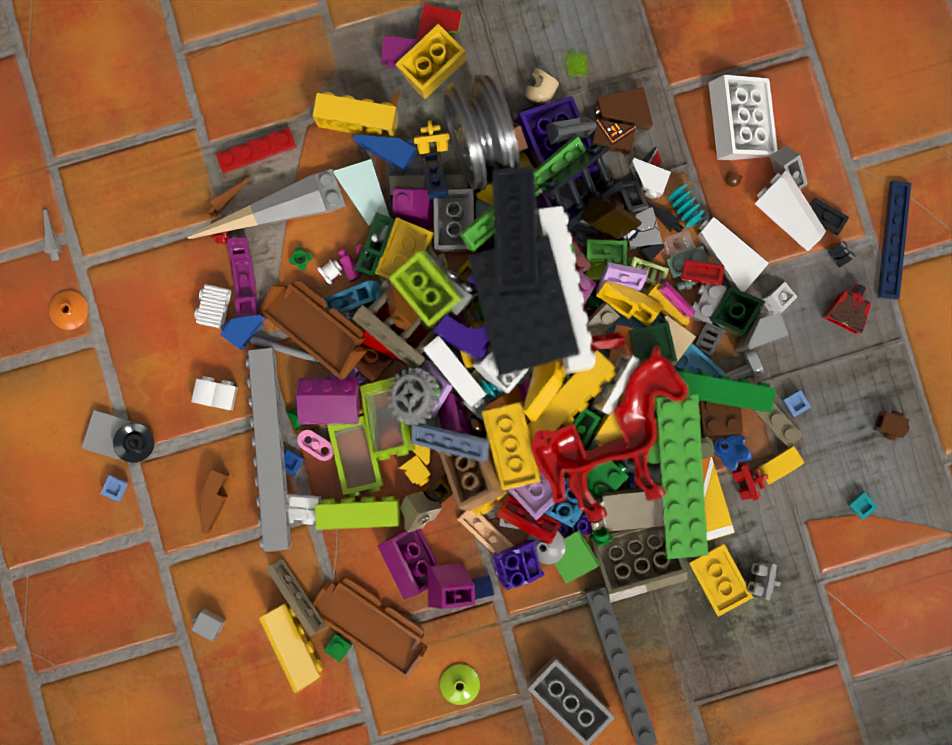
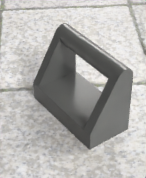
[545,117,596,145]

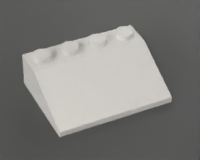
[709,75,777,160]

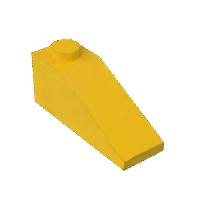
[523,360,567,421]

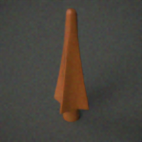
[206,177,250,216]

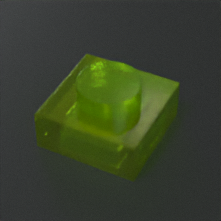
[567,54,588,77]

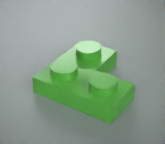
[586,239,627,266]

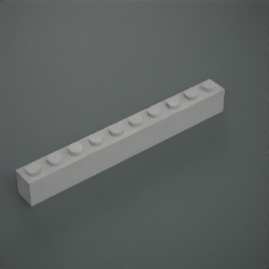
[246,348,292,552]

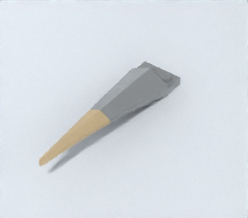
[187,169,346,239]

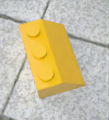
[395,24,467,99]

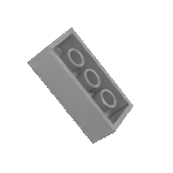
[527,655,615,745]

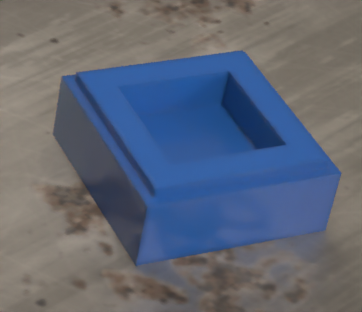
[284,449,305,476]

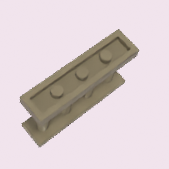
[352,279,440,369]

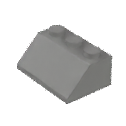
[734,311,788,354]

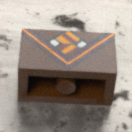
[592,118,636,155]

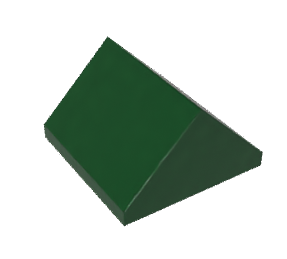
[710,286,766,337]

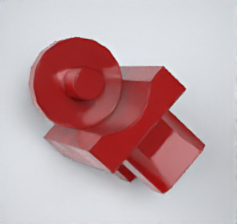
[732,462,769,501]

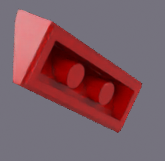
[498,495,562,544]

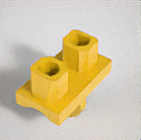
[414,120,450,154]

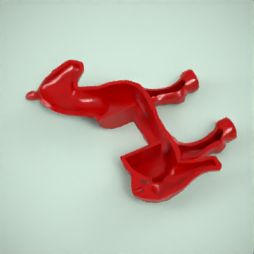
[531,346,688,522]

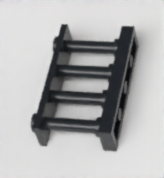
[538,144,624,231]

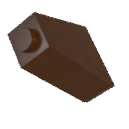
[594,86,653,131]

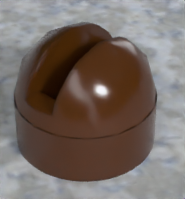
[726,172,743,187]
[469,417,485,434]

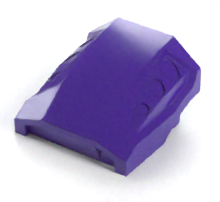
[492,539,544,590]

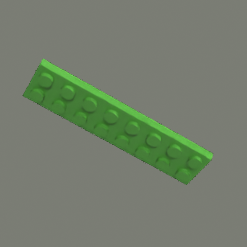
[655,393,708,559]

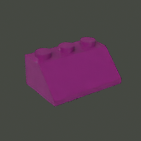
[296,377,361,424]
[377,529,438,600]

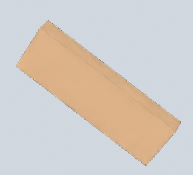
[457,510,514,553]

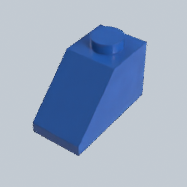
[220,315,266,350]

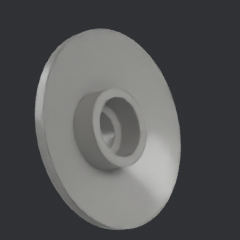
[527,531,566,564]

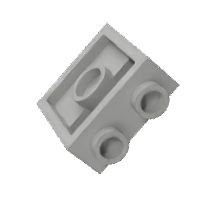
[691,283,728,333]

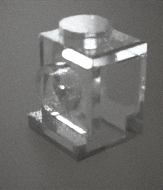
[663,229,695,258]

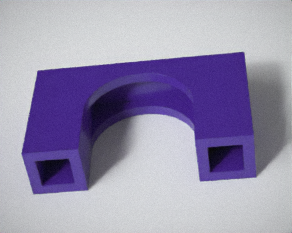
[434,274,490,361]

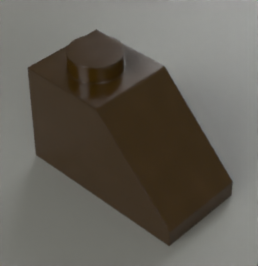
[423,473,453,504]

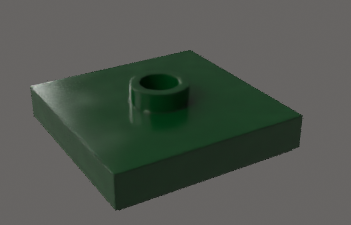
[628,321,677,365]

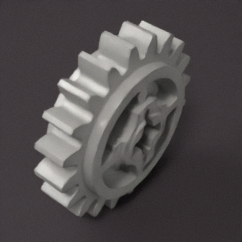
[387,368,441,425]

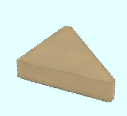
[664,315,696,367]

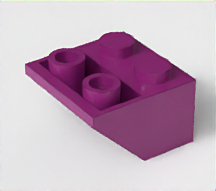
[428,563,475,609]

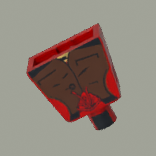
[822,284,871,335]

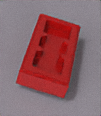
[681,259,724,286]

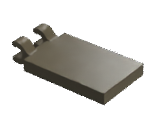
[591,488,664,531]

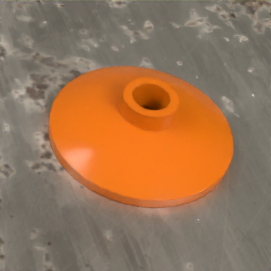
[49,291,89,330]

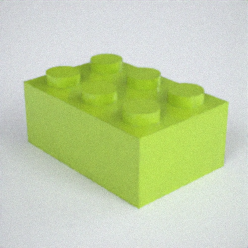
[389,251,465,326]

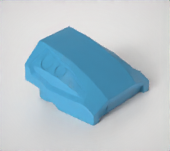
[544,478,590,528]

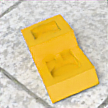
[758,445,805,484]

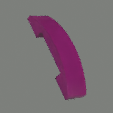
[227,237,258,318]

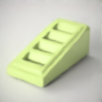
[627,257,669,284]

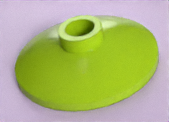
[440,664,480,705]

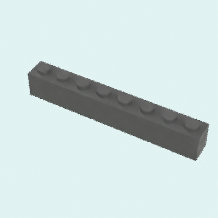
[584,584,658,745]

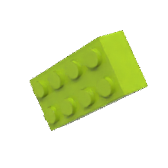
[315,495,401,530]

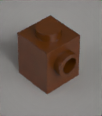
[874,410,910,441]

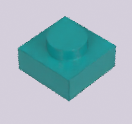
[847,492,878,520]

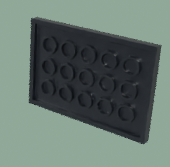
[468,234,581,376]

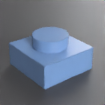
[782,390,811,417]
[100,475,129,502]

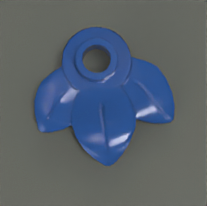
[713,434,752,470]

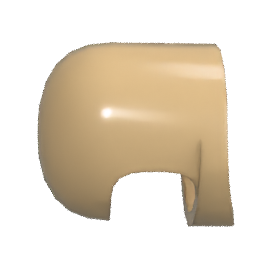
[525,68,559,106]

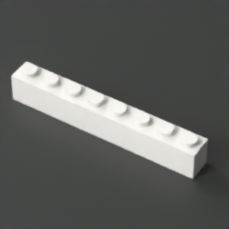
[536,206,595,374]

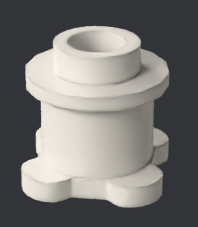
[317,259,342,284]

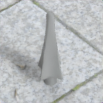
[43,209,63,261]

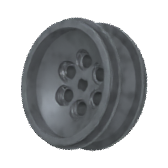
[442,74,520,191]

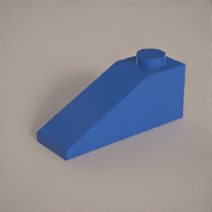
[353,134,417,173]

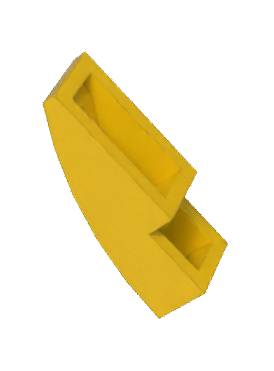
[597,281,664,326]

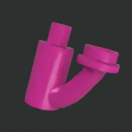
[338,244,362,282]

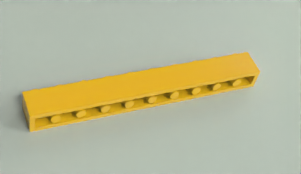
[472,351,618,515]

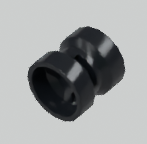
[828,241,856,268]

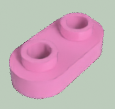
[297,430,334,461]

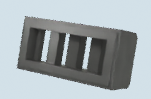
[694,322,724,359]

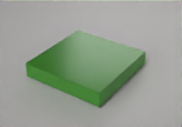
[545,530,600,583]

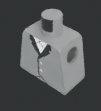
[613,207,663,250]

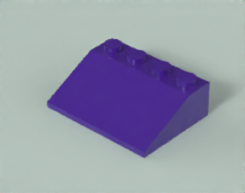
[514,96,598,185]

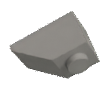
[770,145,808,189]

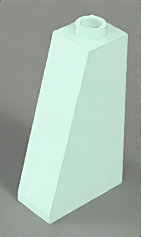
[334,159,390,226]

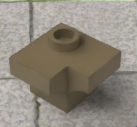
[400,491,442,532]

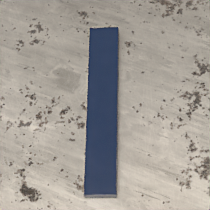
[877,181,912,300]

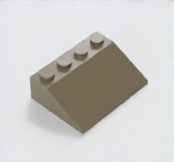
[591,526,688,602]

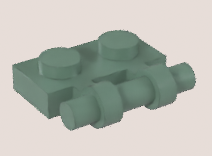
[665,246,710,291]

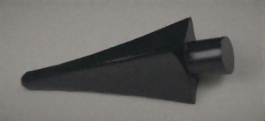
[646,200,684,234]

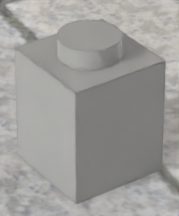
[191,609,226,641]

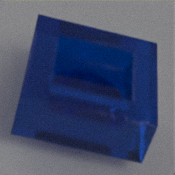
[472,574,495,600]

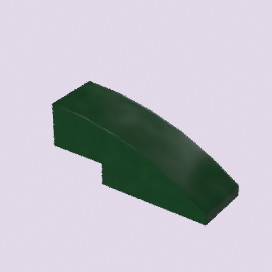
[352,212,395,277]

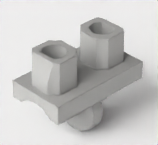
[747,561,781,601]

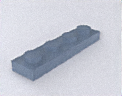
[412,423,489,462]

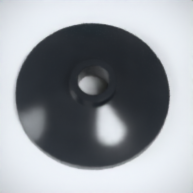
[113,423,155,463]

